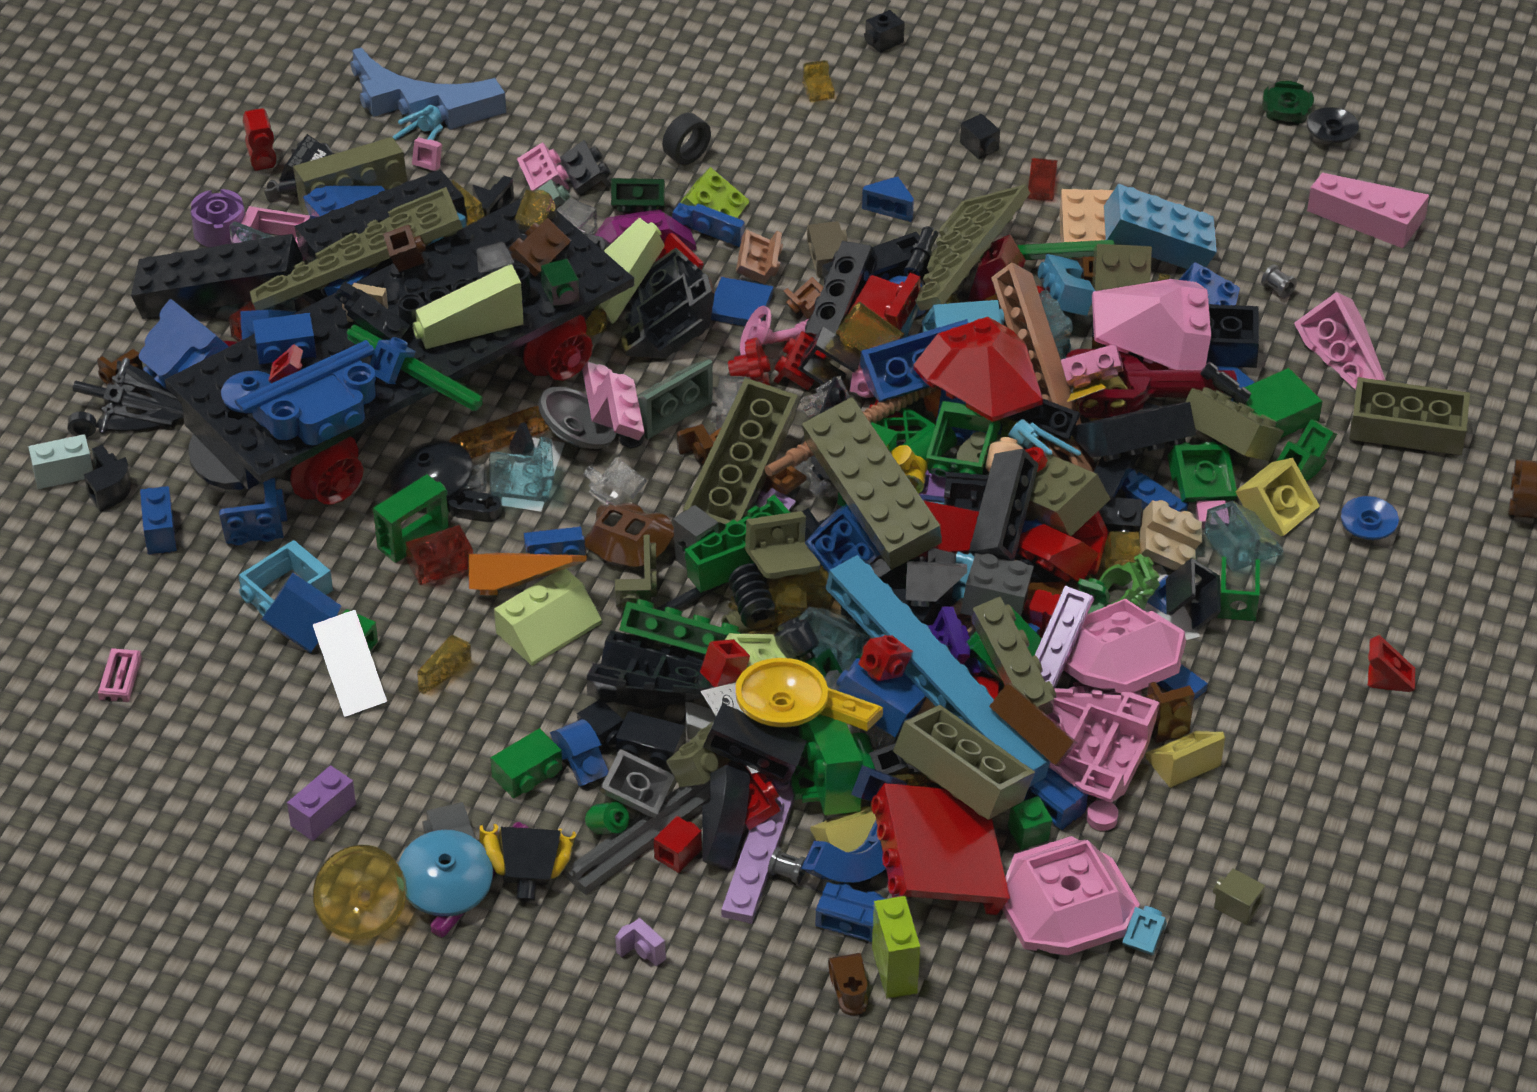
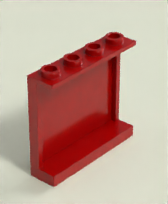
[871,783,1010,915]

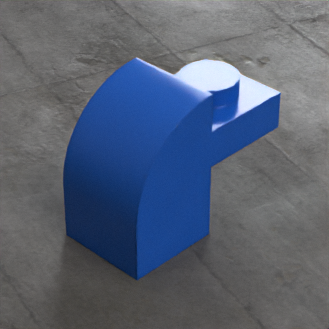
[550,719,609,787]

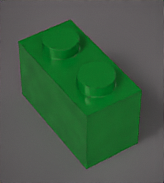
[490,728,563,799]

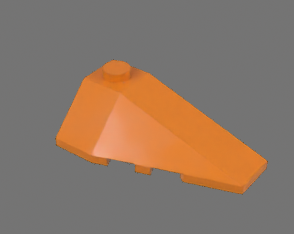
[469,553,587,595]

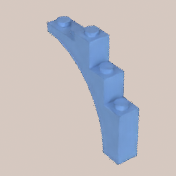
[350,47,506,130]

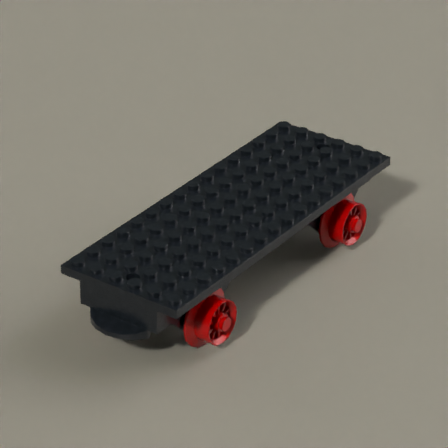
[165,192,634,505]

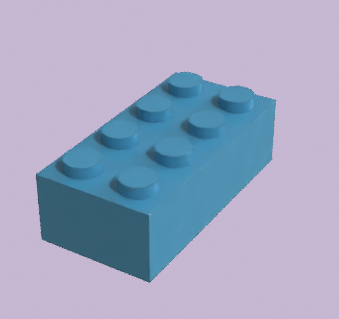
[1104,184,1217,269]

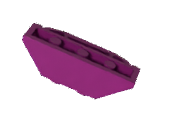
[595,209,696,251]

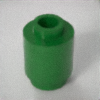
[585,802,629,835]

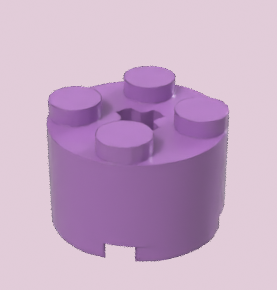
[191,189,245,247]

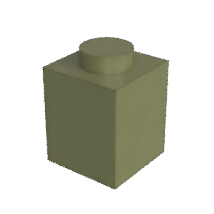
[1213,868,1266,925]

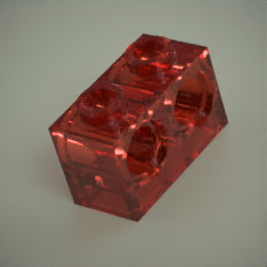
[406,525,473,585]

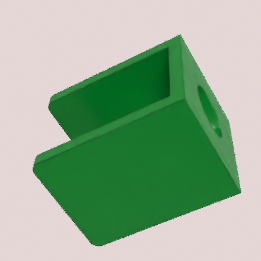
[1217,556,1260,621]

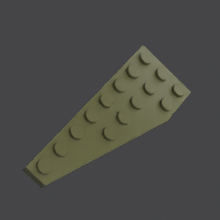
[916,184,1030,311]
[250,187,463,310]

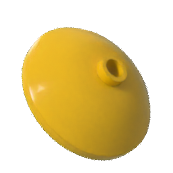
[735,658,828,727]

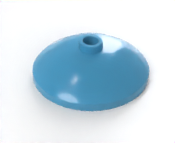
[398,830,493,916]

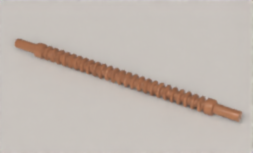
[765,386,941,476]

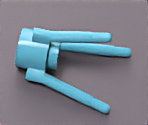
[393,105,443,140]
[1008,419,1081,456]

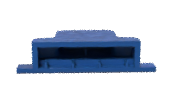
[139,299,229,389]
[235,340,376,445]

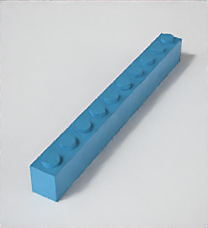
[826,555,1050,787]

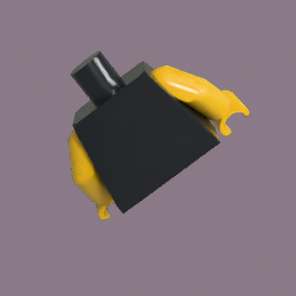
[479,824,576,902]

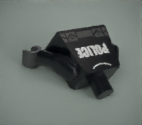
[264,134,334,201]

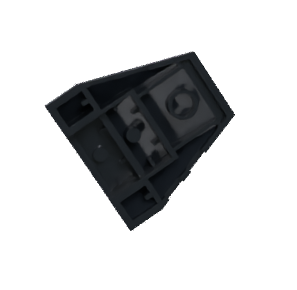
[621,248,715,358]
[586,630,714,710]

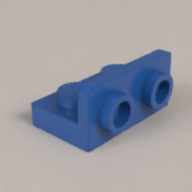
[524,527,585,555]

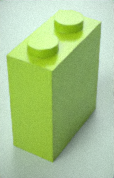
[872,896,920,999]

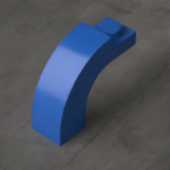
[801,820,886,882]

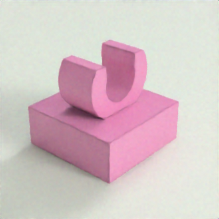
[412,137,442,171]

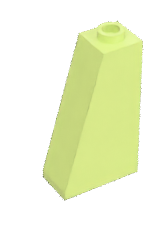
[594,218,665,324]
[413,265,523,349]

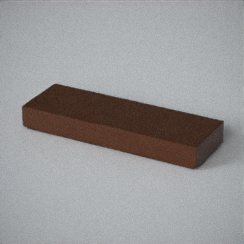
[989,683,1078,767]

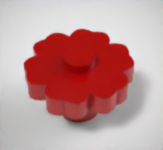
[728,337,771,386]

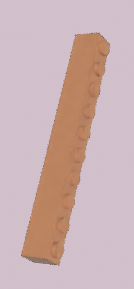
[991,262,1096,472]

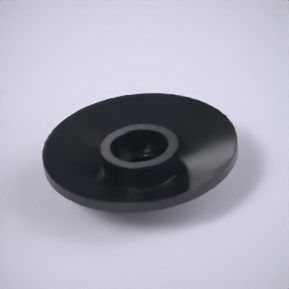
[1307,107,1359,143]

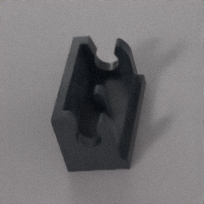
[944,472,989,512]

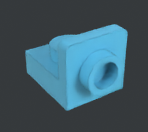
[1122,906,1167,955]

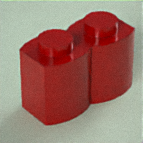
[243,108,276,171]

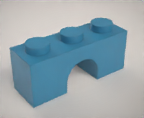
[1038,254,1095,316]

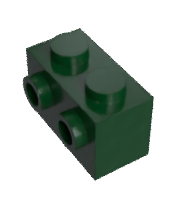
[611,178,665,212]

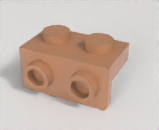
[736,229,783,285]

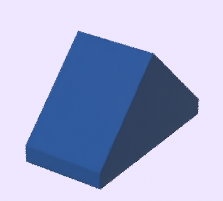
[862,176,914,222]

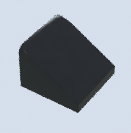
[509,422,536,465]

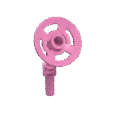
[740,306,808,355]

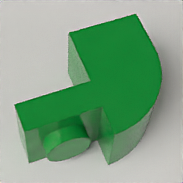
[1277,419,1338,481]

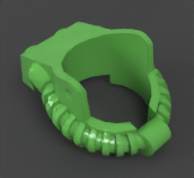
[1099,553,1160,610]

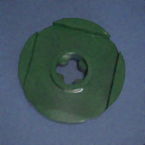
[1262,81,1314,123]

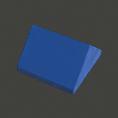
[261,573,341,653]

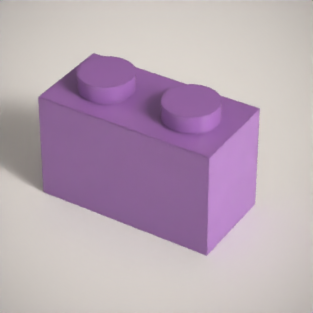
[287,765,356,841]

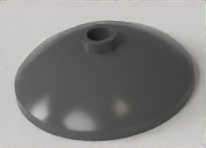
[538,387,616,449]

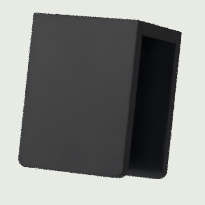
[798,327,861,389]
[1166,558,1221,631]

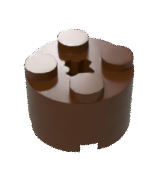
[1508,459,1537,519]

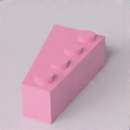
[1307,173,1429,248]

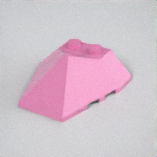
[1092,279,1211,370]
[1047,688,1160,802]

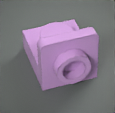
[615,918,666,966]

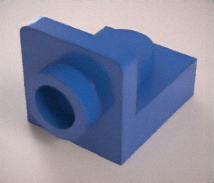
[369,337,415,384]

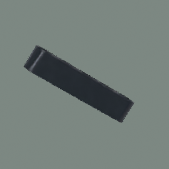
[398,263,531,331]

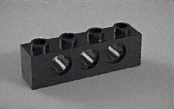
[805,241,879,341]

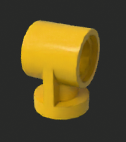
[890,445,928,494]

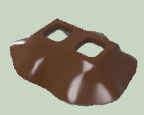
[584,503,674,567]

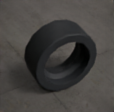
[662,112,711,165]

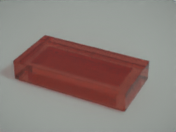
[1027,158,1058,201]

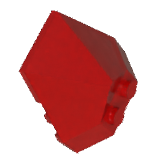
[913,317,1043,422]

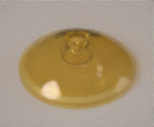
[313,845,407,940]

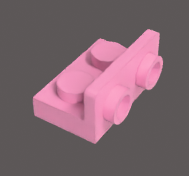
[517,142,570,192]

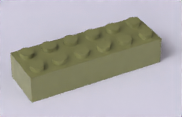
[683,378,798,533]
[802,397,942,570]

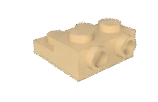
[1140,500,1202,570]

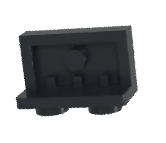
[560,140,612,195]

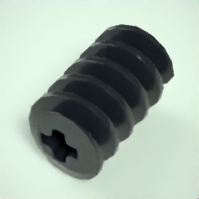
[728,563,776,629]

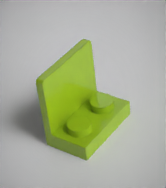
[672,167,749,218]

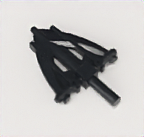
[73,358,184,434]

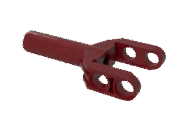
[1066,349,1237,418]

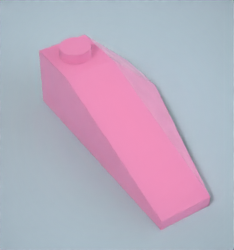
[1294,292,1386,390]

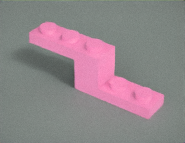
[582,362,644,440]

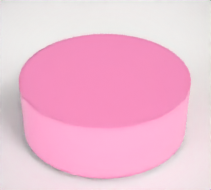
[1087,800,1118,831]

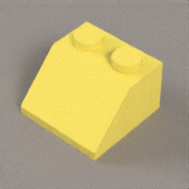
[1235,458,1320,536]

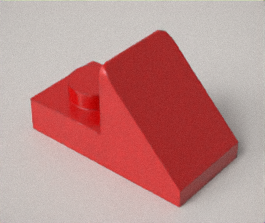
[1368,635,1416,692]

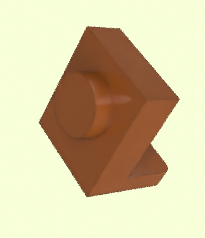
[783,277,823,319]

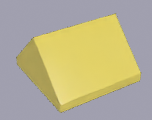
[1145,731,1225,788]
[810,806,876,852]

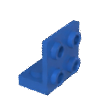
[1179,262,1240,305]

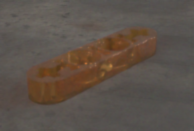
[449,406,549,459]

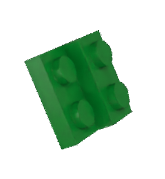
[1167,442,1238,502]

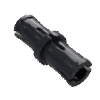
[904,226,938,276]

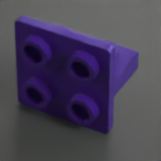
[927,607,981,676]

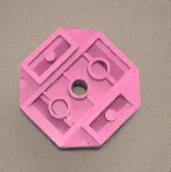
[1063,599,1186,693]
[1002,836,1140,956]

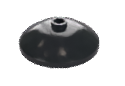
[390,441,473,508]

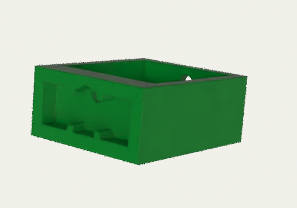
[926,401,1001,477]
[373,474,449,563]

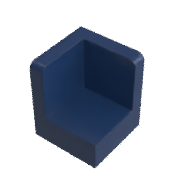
[851,765,907,802]

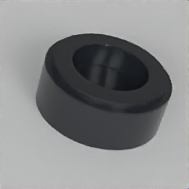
[67,411,96,437]

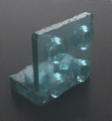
[489,437,554,502]

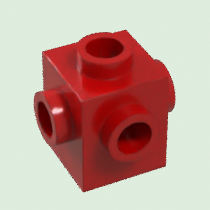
[858,635,913,681]

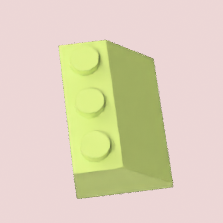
[494,569,602,666]

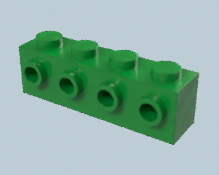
[619,599,742,655]

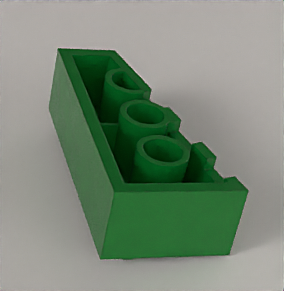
[685,494,791,592]
[797,714,863,815]

